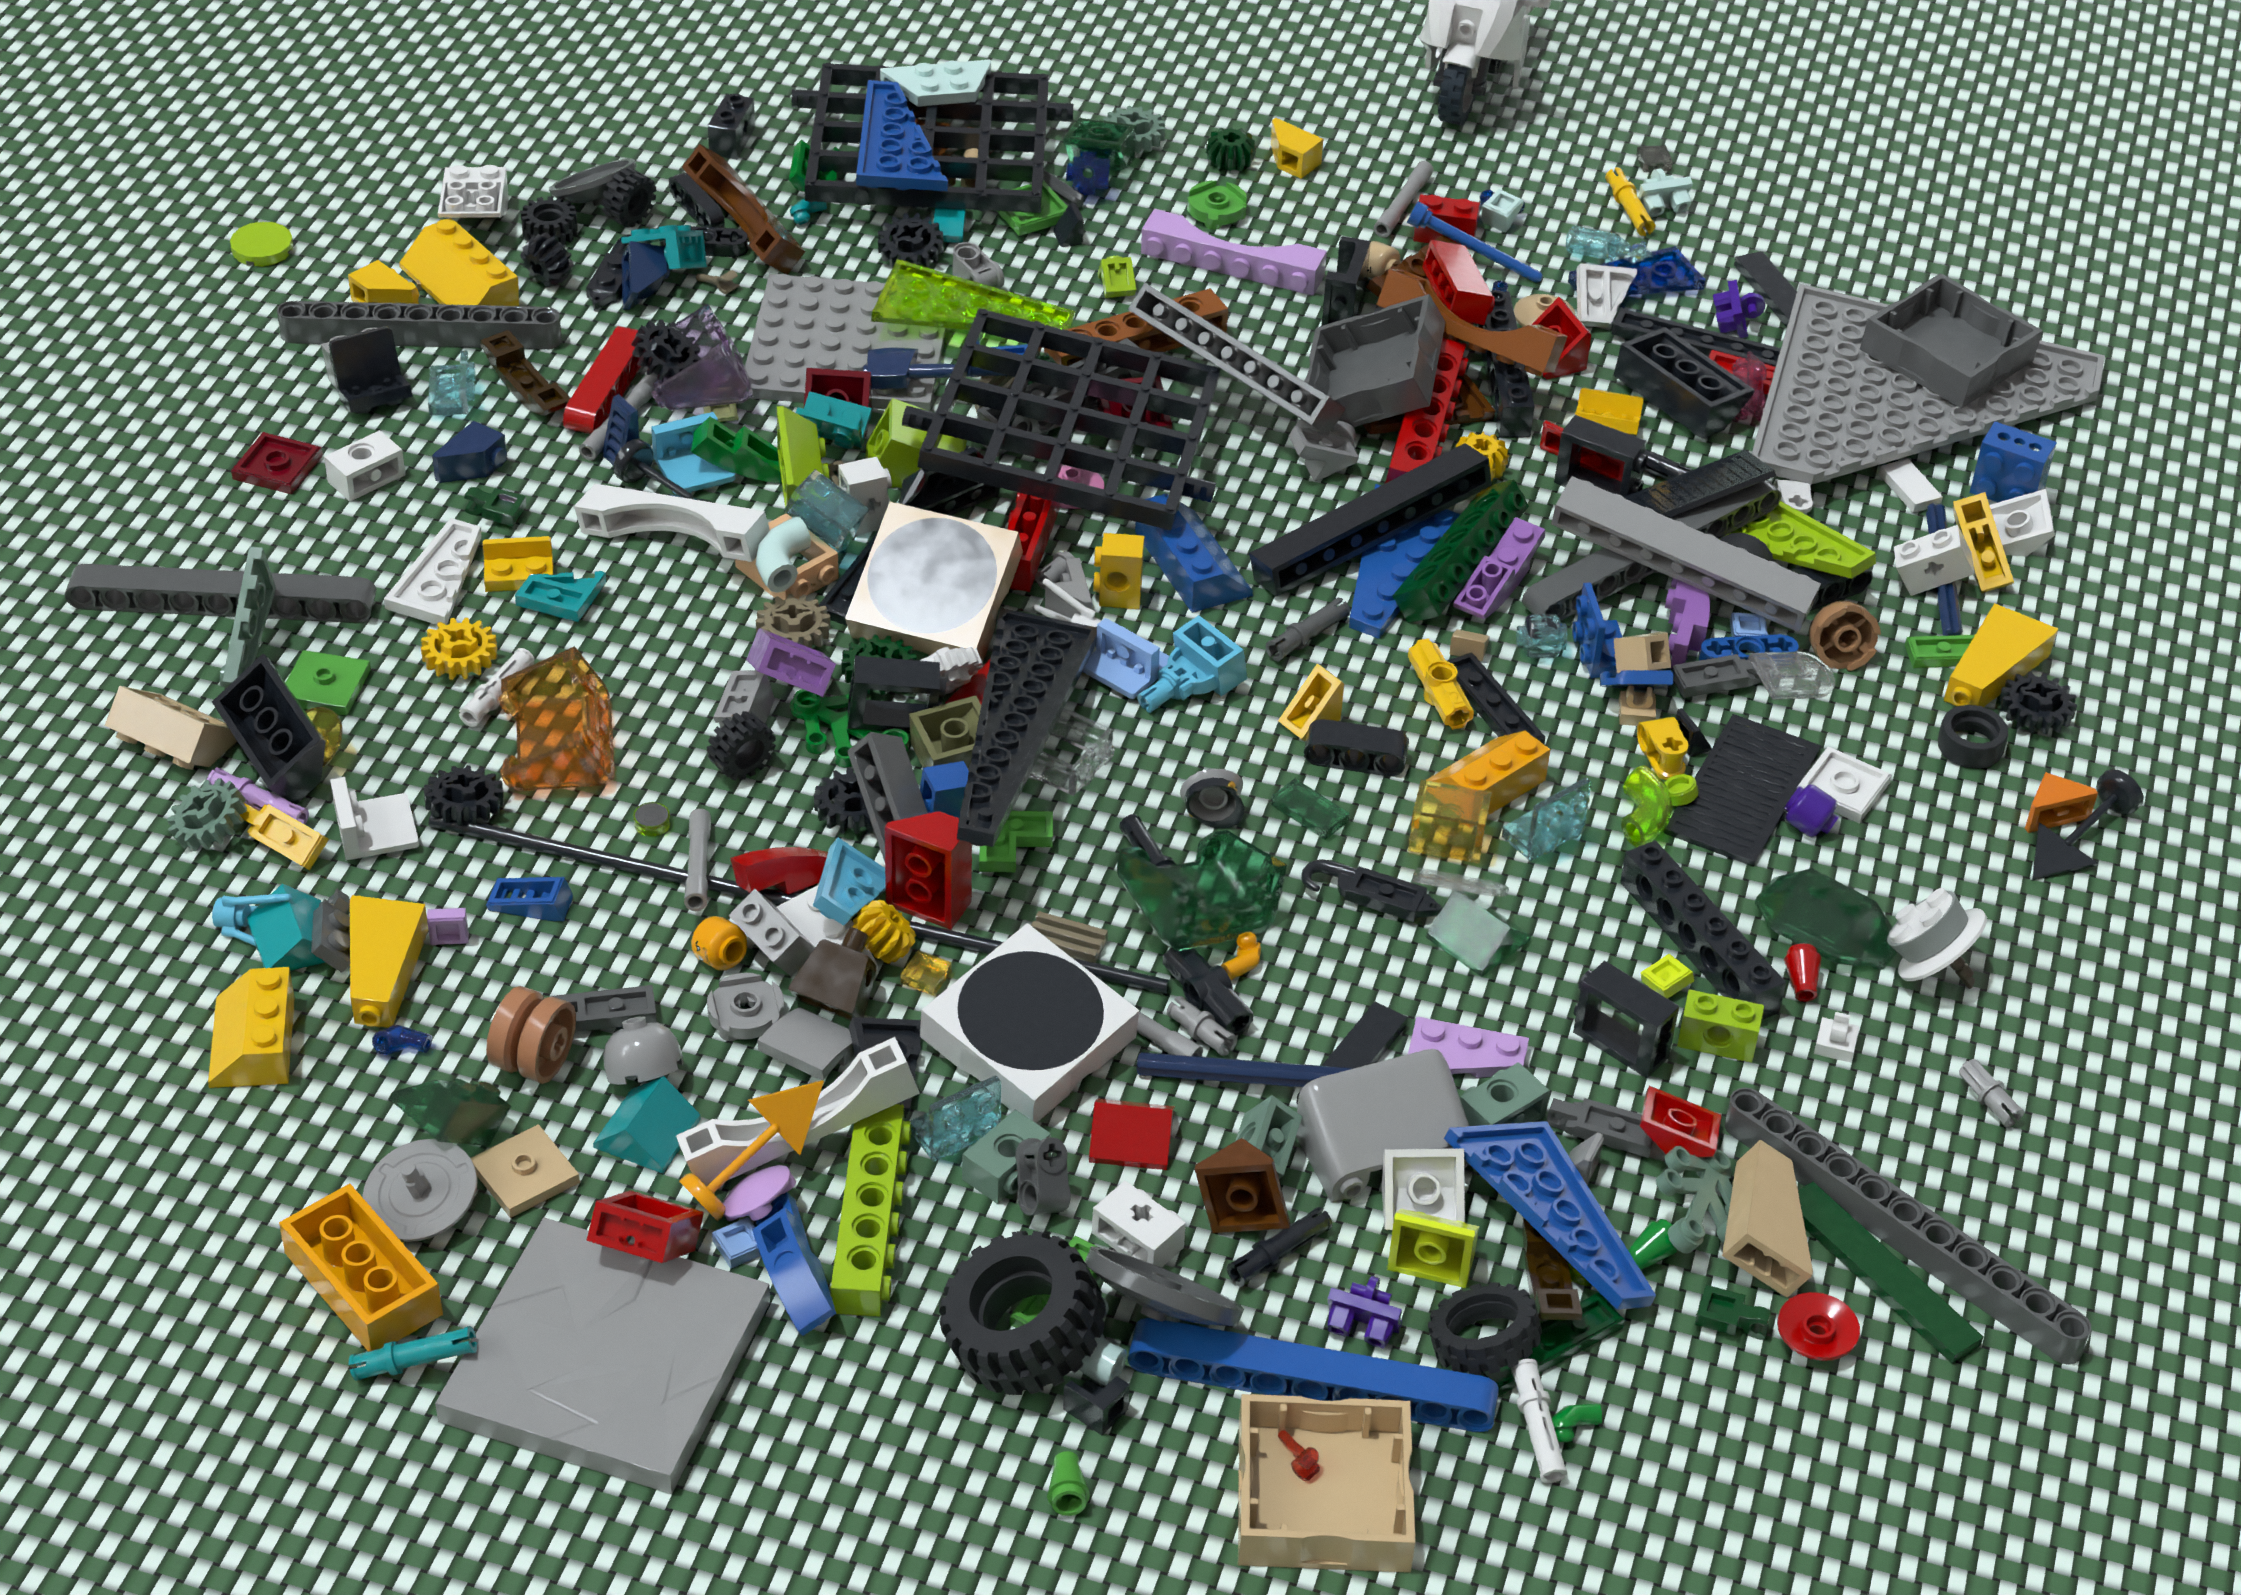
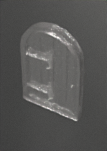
[1748,652,1835,700]
[1412,867,1509,897]

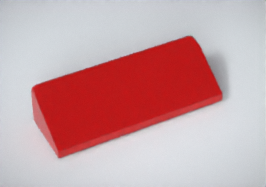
[1540,420,1625,481]

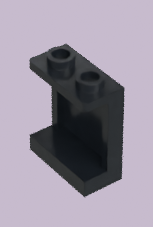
[1321,236,1371,326]

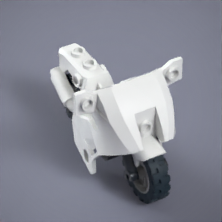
[1418,0,1551,126]

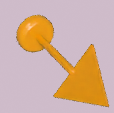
[679,1080,824,1221]

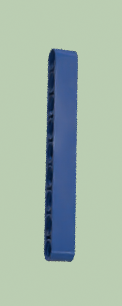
[1127,1318,1499,1432]

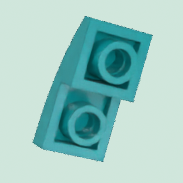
[933,208,967,243]

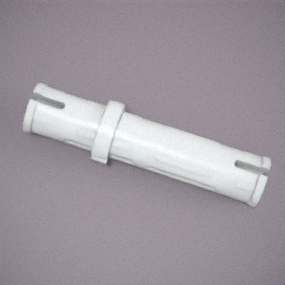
[459,648,535,727]
[1511,1359,1568,1483]

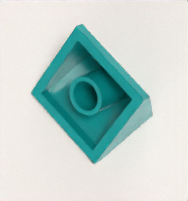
[247,884,325,971]
[593,1076,701,1174]

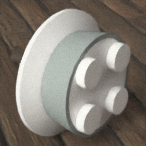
[1887,888,1987,989]

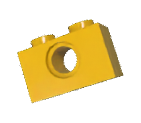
[1093,533,1144,609]

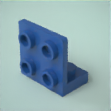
[1572,582,1622,678]

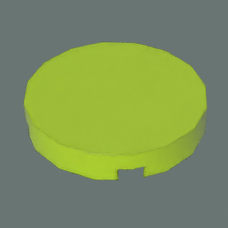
[230,221,294,267]

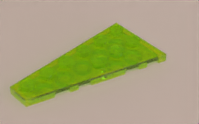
[871,259,1076,330]

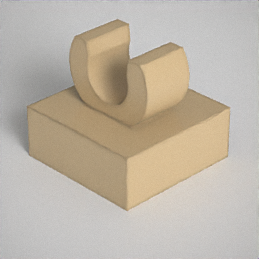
[1619,686,1656,726]

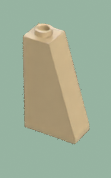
[1722,1140,1813,1298]

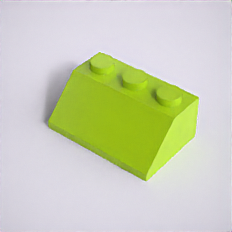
[777,406,833,524]

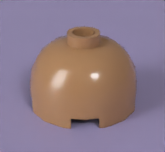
[1809,601,1881,671]

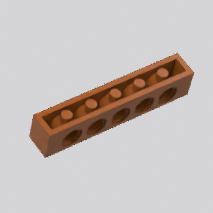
[1044,288,1228,366]

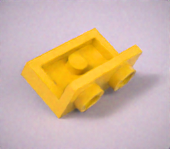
[1575,388,1644,435]

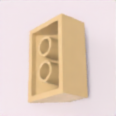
[104,686,237,770]

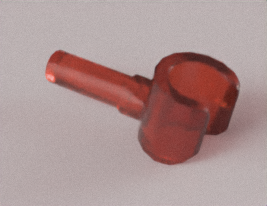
[1278,1430,1320,1481]

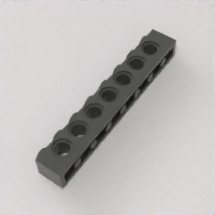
[1128,283,1346,436]

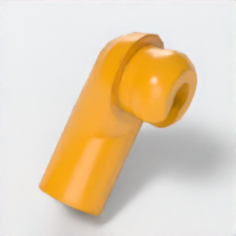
[1221,932,1261,980]

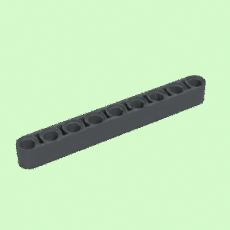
[277,301,562,349]
[1522,480,1782,626]
[65,564,377,623]

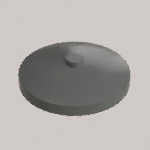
[1085,1246,1244,1326]

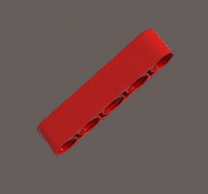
[563,326,651,434]

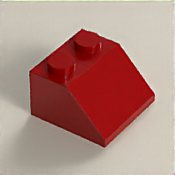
[1413,194,1480,249]

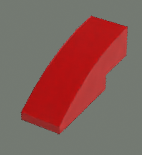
[730,847,828,894]

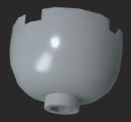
[603,1017,684,1085]

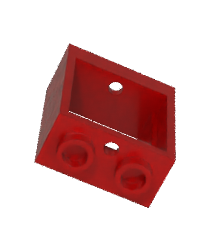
[586,1190,704,1263]

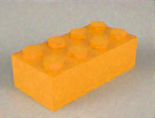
[279,1183,443,1351]

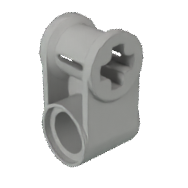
[952,242,1005,297]

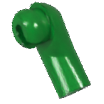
[1551,1403,1602,1442]

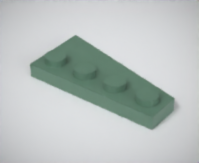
[220,546,276,689]

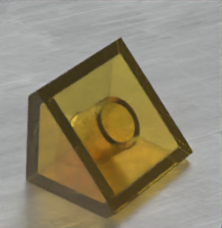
[1408,780,1492,864]

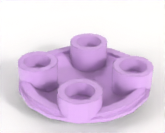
[723,1165,796,1221]

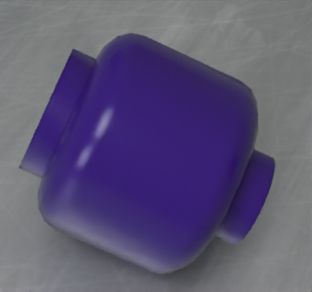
[1783,784,1839,838]

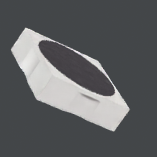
[920,923,1140,1123]

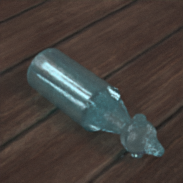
[1566,226,1653,264]

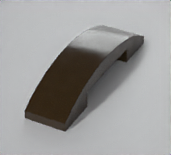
[480,330,570,416]
[1522,1218,1582,1320]

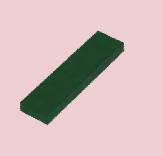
[1479,1293,1625,1397]

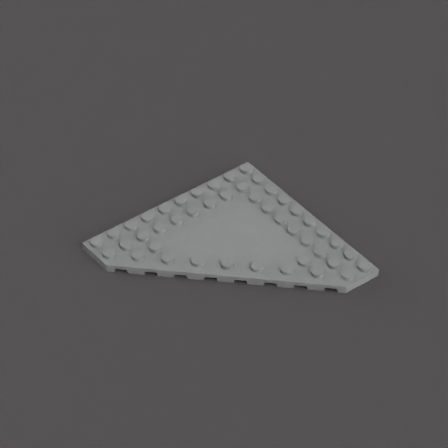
[1752,283,2105,485]

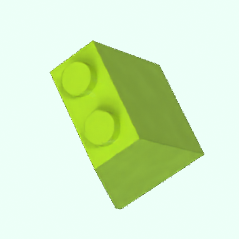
[866,398,967,488]

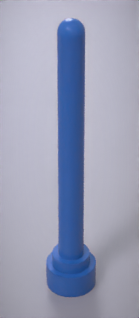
[1407,201,1542,283]

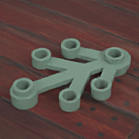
[1656,1146,1733,1253]

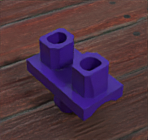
[1713,279,1765,338]
[1327,1276,1403,1349]

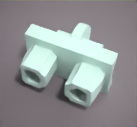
[1638,168,1693,217]

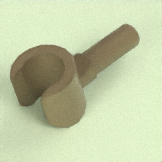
[696,270,740,294]

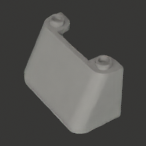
[1296,1049,1470,1203]

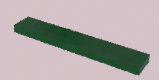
[1798,1182,1984,1364]

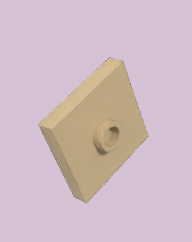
[470,1124,580,1218]

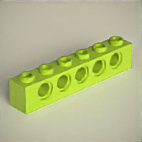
[831,1104,911,1317]

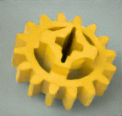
[420,617,498,680]

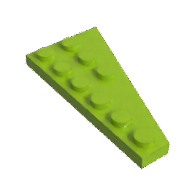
[1719,501,1876,579]

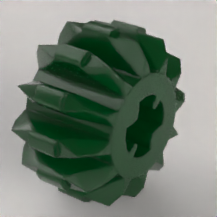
[1206,126,1256,173]

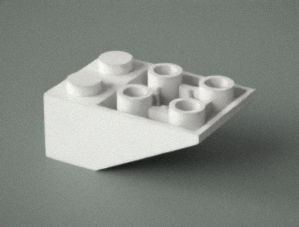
[438,165,509,218]

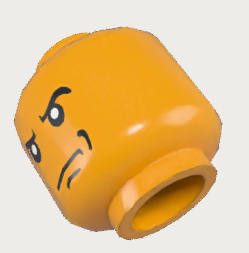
[691,916,747,971]

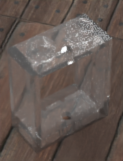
[1030,708,1115,796]

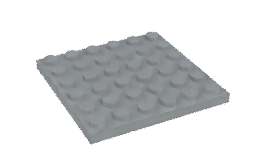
[739,274,953,411]

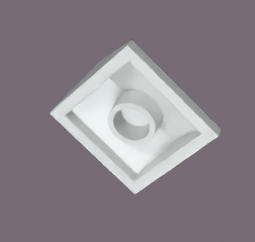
[1990,489,2055,556]
[1382,1148,1465,1230]

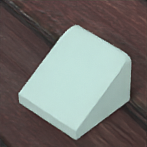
[1482,189,1524,232]

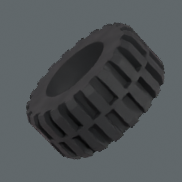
[939,1231,1106,1395]

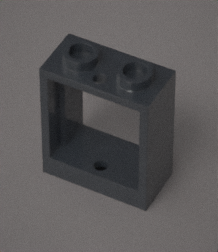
[1554,415,1648,497]
[847,656,946,733]
[1573,960,1680,1078]

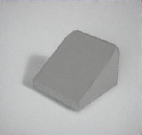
[1569,1133,1604,1185]

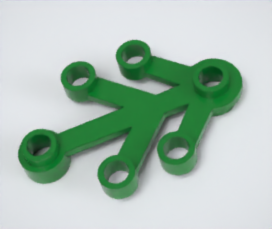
[790,689,909,768]

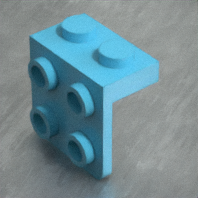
[651,412,735,495]

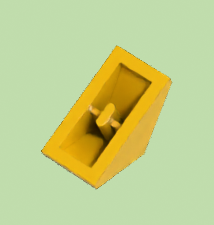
[1278,664,1344,741]

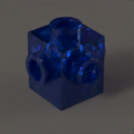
[1066,151,1110,195]

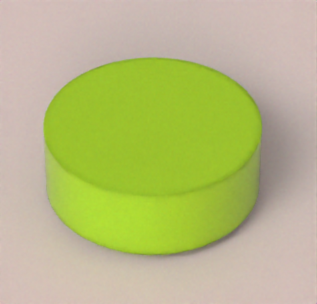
[1661,774,1699,806]

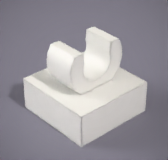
[1814,1012,1860,1063]

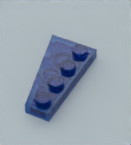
[1568,246,1706,295]

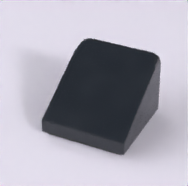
[1053,203,1084,247]
[1676,708,1712,757]

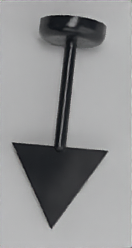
[613,438,711,502]
[2032,769,2144,880]

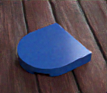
[1600,670,1673,689]

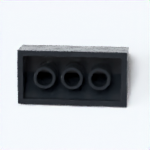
[1613,327,1755,439]
[212,654,326,804]

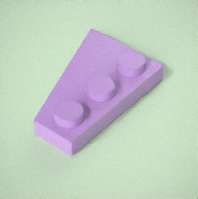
[1408,1016,1529,1078]

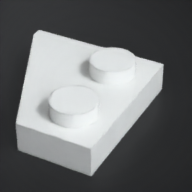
[1576,263,1637,328]

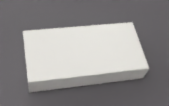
[1879,459,1943,513]

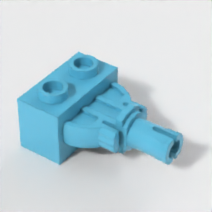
[1137,615,1247,713]

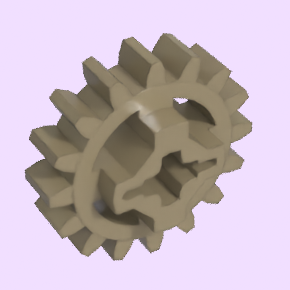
[756,594,831,648]

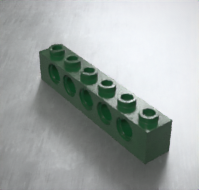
[1392,479,1529,623]

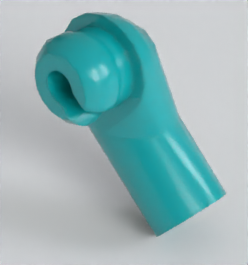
[790,199,827,225]

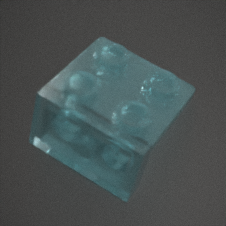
[1502,778,1592,861]
[911,1075,1001,1162]

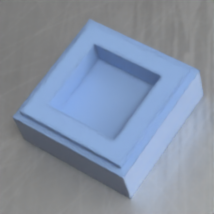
[1730,613,1768,637]
[712,1217,761,1269]

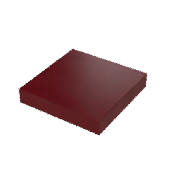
[231,432,323,495]

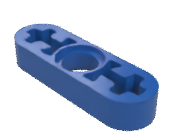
[1699,634,1799,668]

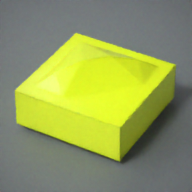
[1640,954,1694,999]

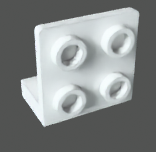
[330,777,419,860]

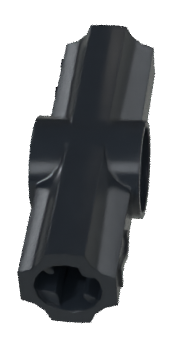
[1163,940,1253,1036]

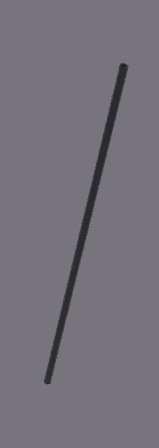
[428,815,1169,994]

